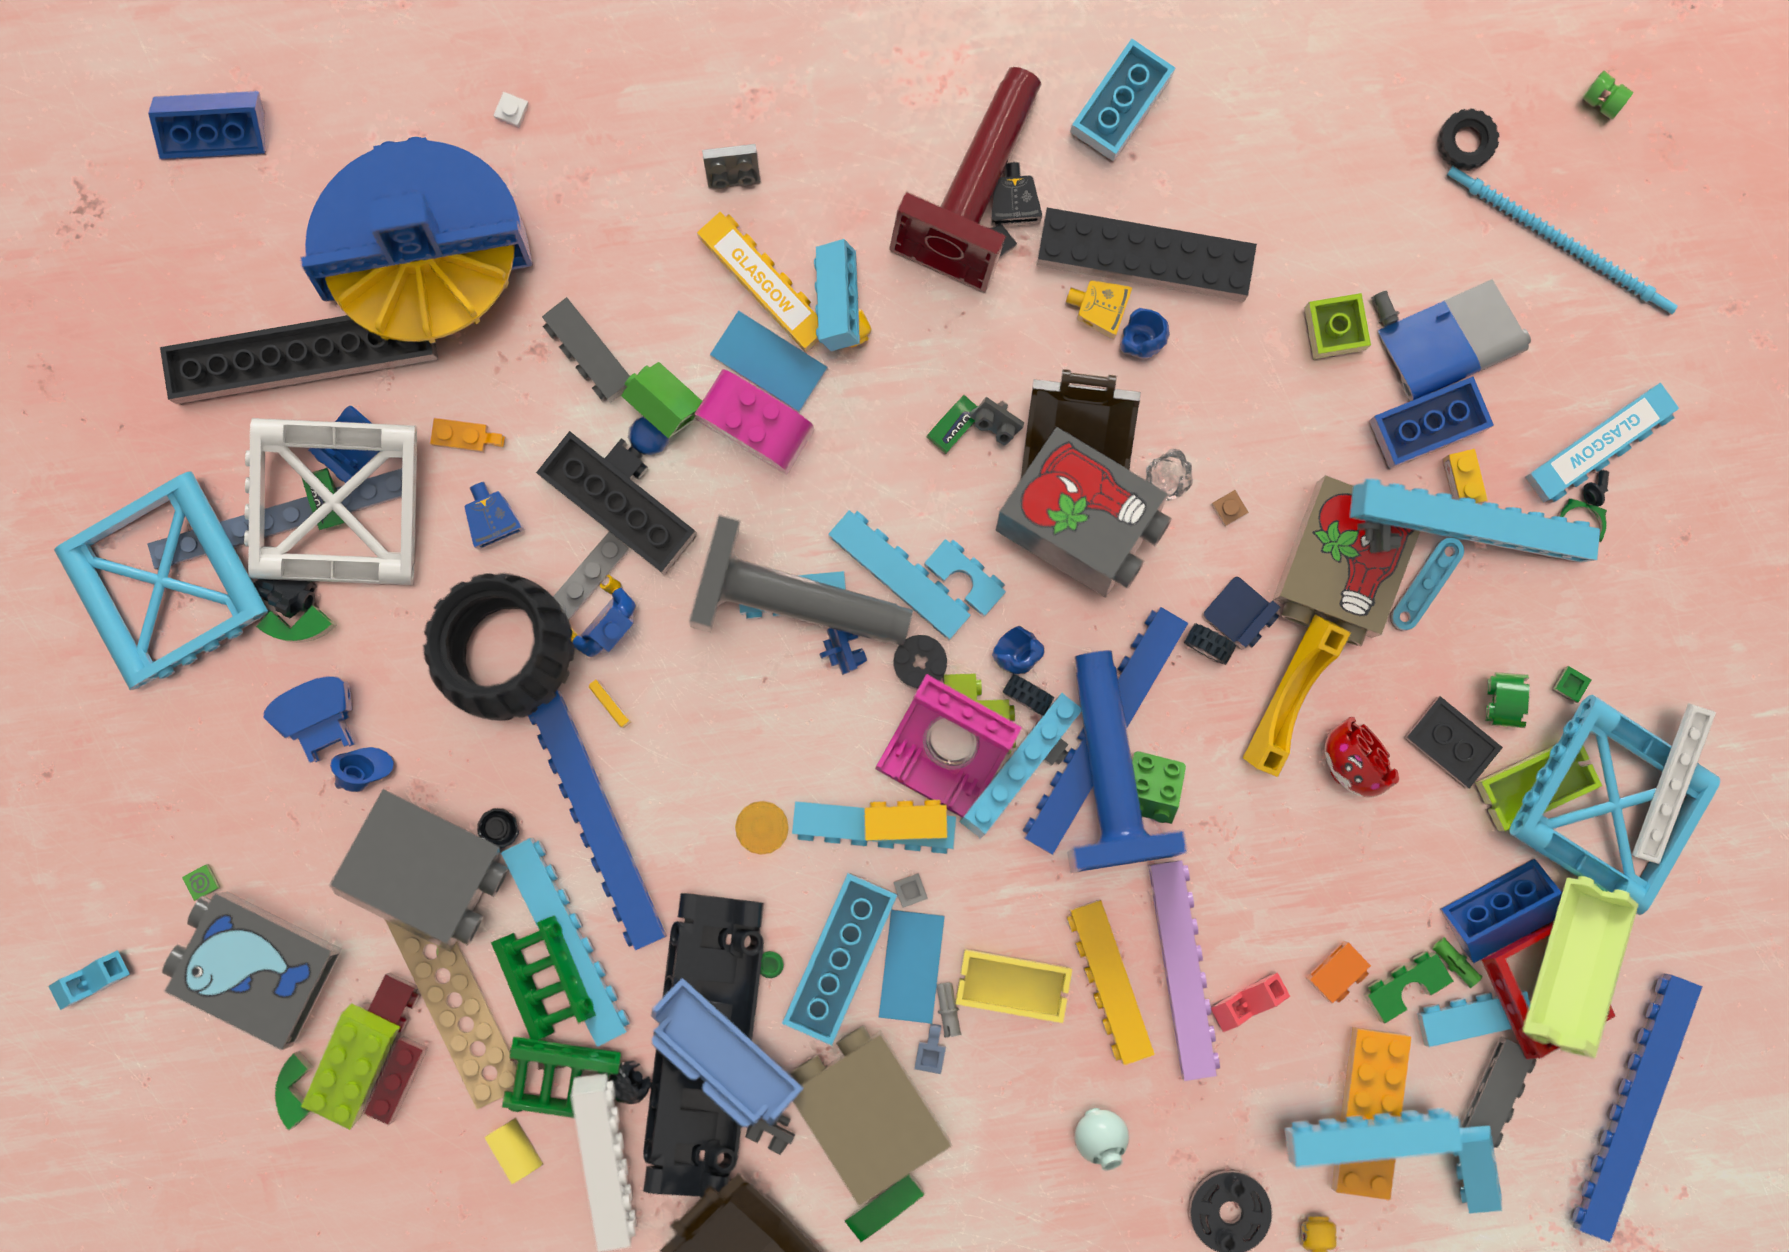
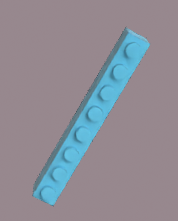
[501,838,630,1047]

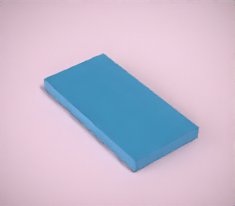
[710,310,828,412]
[879,910,945,1024]

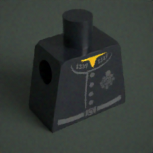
[991,162,1042,226]

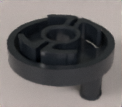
[1189,1170,1272,1252]

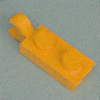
[430,418,505,452]

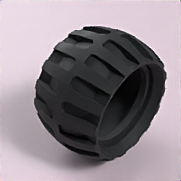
[423,573,574,721]

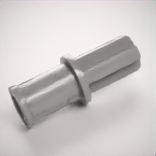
[937,982,962,1038]

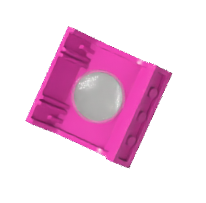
[875,674,1022,818]

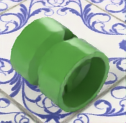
[1582,70,1634,120]

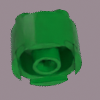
[1485,672,1530,728]

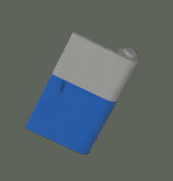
[1377,279,1531,401]

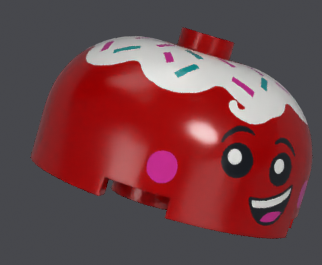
[1325,717,1399,797]

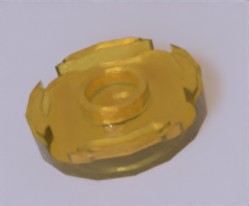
[735,801,789,855]

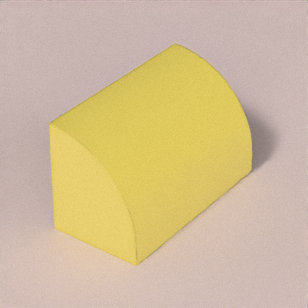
[484,1118,543,1184]

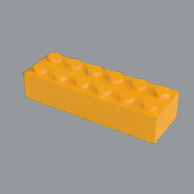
[1331,1027,1412,1200]

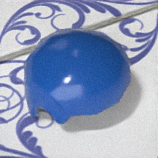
[628,416,669,455]

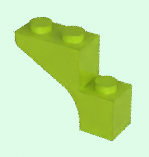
[943,674,1016,754]

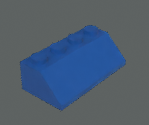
[148,91,265,159]
[1441,859,1562,964]

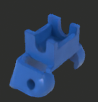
[264,676,355,763]

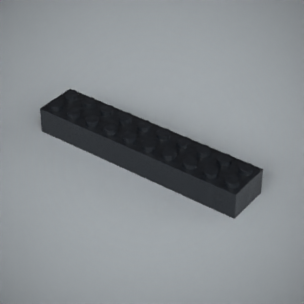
[160,315,438,404]

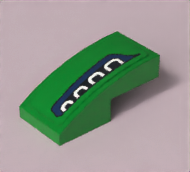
[926,395,978,454]
[302,468,345,530]

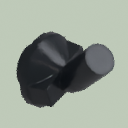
[1583,470,1609,507]

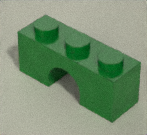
[1364,951,1454,1024]

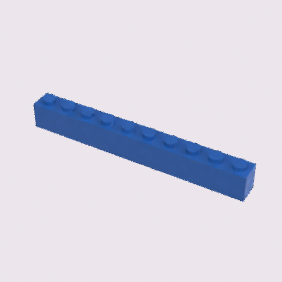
[1022,607,1188,855]
[528,690,667,950]
[1572,973,1703,1243]

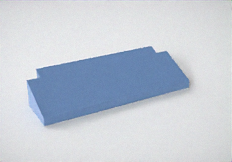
[651,978,803,1127]

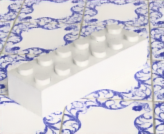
[571,1073,637,1252]

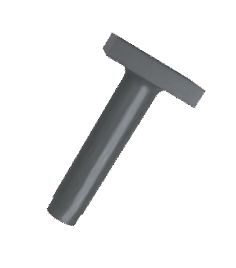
[689,515,913,646]

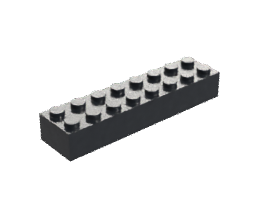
[1036,207,1257,302]

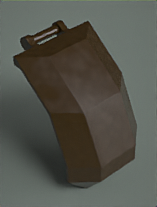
[1021,369,1141,479]
[660,1173,820,1252]

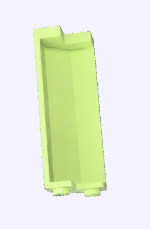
[1523,876,1639,1058]

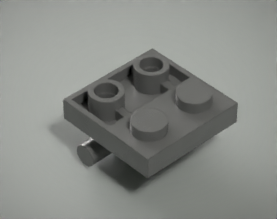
[702,144,761,188]

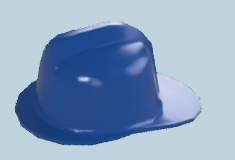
[330,747,394,792]

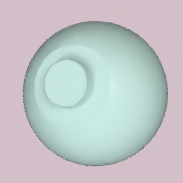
[1075,1108,1129,1171]

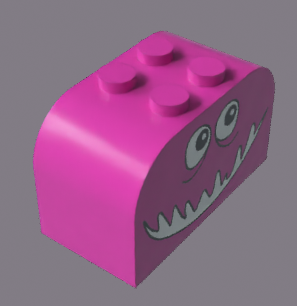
[694,369,814,476]

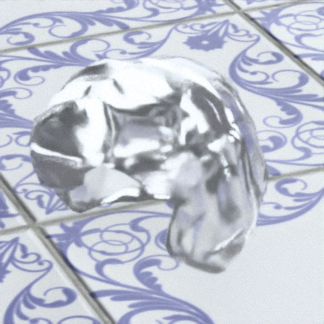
[1146,449,1193,502]

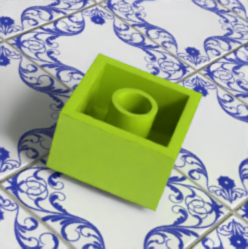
[1304,293,1371,359]

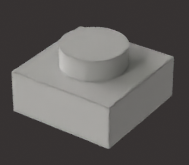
[893,873,928,908]

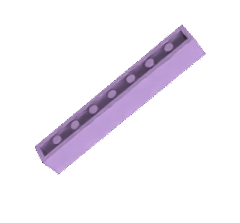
[1148,860,1220,1081]

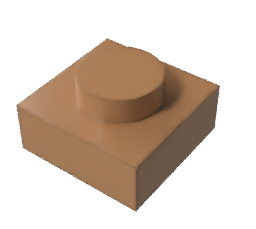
[1211,490,1249,527]

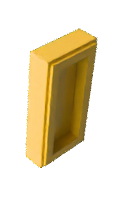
[589,679,631,728]

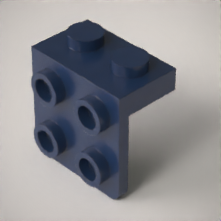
[1203,577,1281,650]

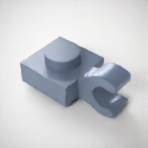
[914,1024,946,1074]

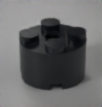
[893,635,947,690]

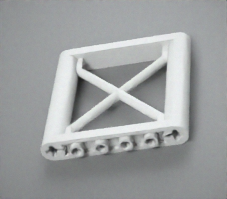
[244,418,417,585]

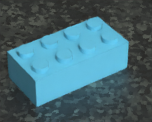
[1070,38,1175,162]

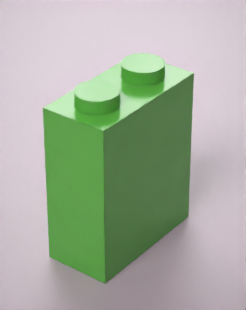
[621,362,702,439]

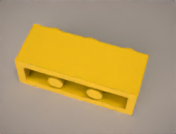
[865,800,947,840]

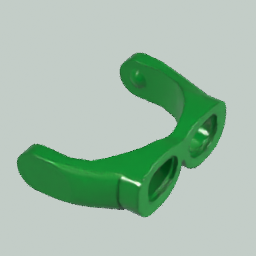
[1558,498,1607,542]

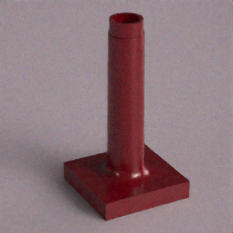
[889,67,1041,293]

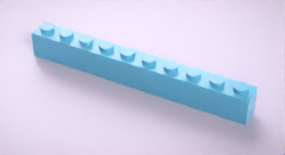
[1350,479,1600,563]

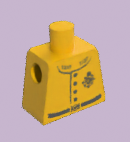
[1066,280,1132,339]

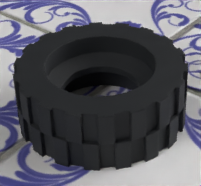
[1437,108,1500,170]

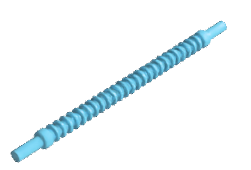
[1447,166,1678,314]

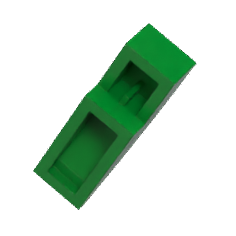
[844,1174,925,1242]

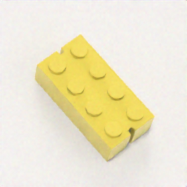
[955,949,1072,1023]

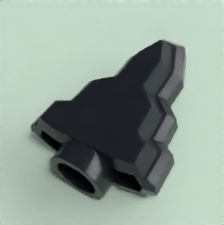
[253,579,317,618]

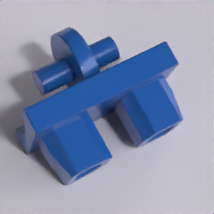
[819,628,867,675]

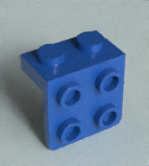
[308,406,380,483]

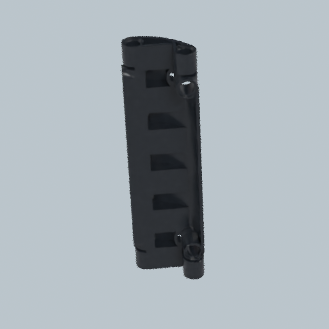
[643,893,764,1198]

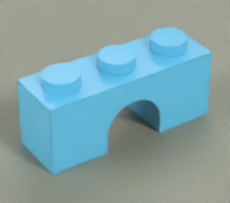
[924,539,1006,617]

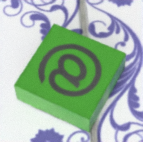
[182,864,220,901]

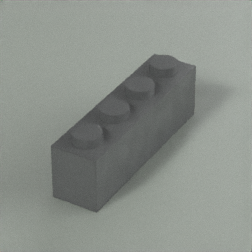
[542,297,630,403]
[1460,1037,1536,1148]

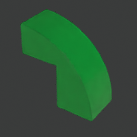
[256,605,337,643]
[275,1051,313,1131]

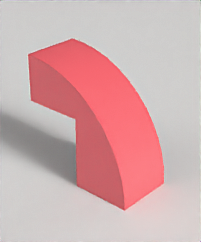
[1211,972,1290,1032]

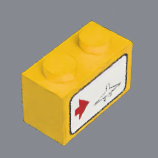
[1443,449,1488,504]

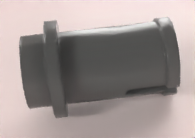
[1371,290,1400,326]

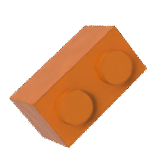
[1306,941,1371,1003]

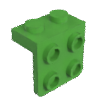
[1132,751,1186,824]

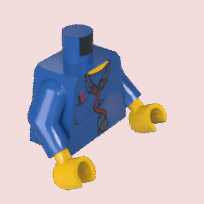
[571,575,636,657]

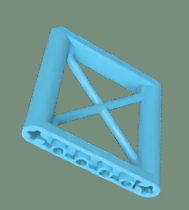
[54,471,269,690]
[1510,695,1720,915]

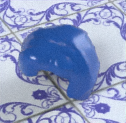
[1120,308,1170,359]
[992,626,1045,674]

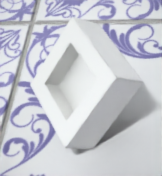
[493,92,529,128]

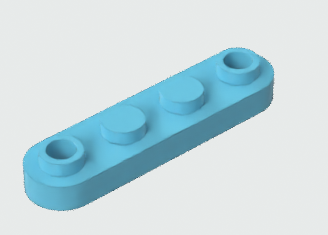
[1391,538,1464,631]

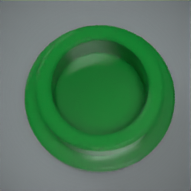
[760,951,784,979]

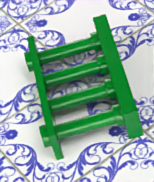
[491,915,596,1040]
[502,1037,621,1118]

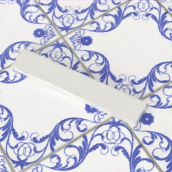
[1632,703,1716,864]

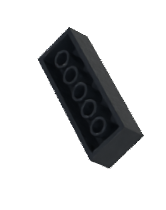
[536,431,697,575]

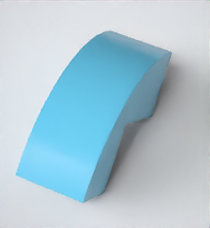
[48,950,130,1010]

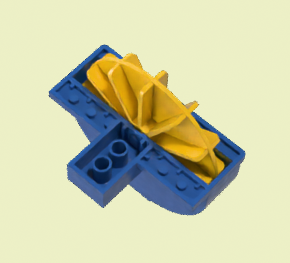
[301,137,532,343]

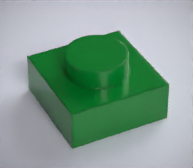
[1553,666,1592,703]

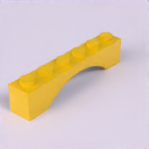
[1243,615,1351,777]

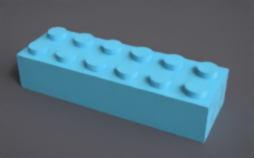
[782,873,897,1045]
[1285,1108,1462,1168]

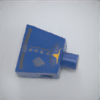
[464,482,525,550]

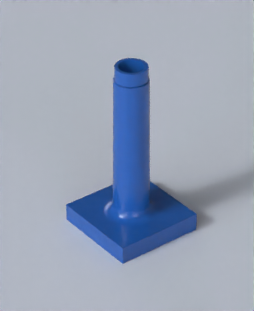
[1067,650,1187,873]

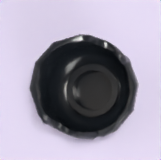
[477,808,519,849]

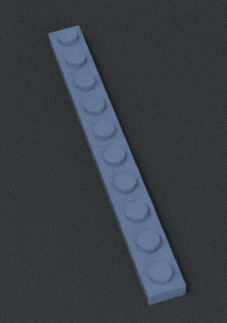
[147,468,402,570]

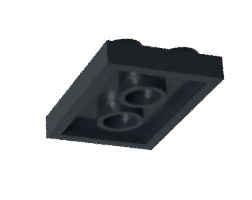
[1405,696,1503,789]

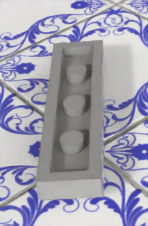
[553,532,630,620]

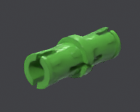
[1432,937,1483,988]

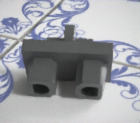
[970,397,1025,445]
[1357,520,1401,553]
[745,1114,795,1155]

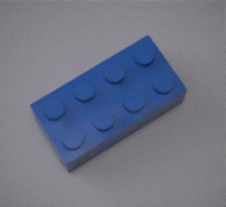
[1369,376,1494,469]

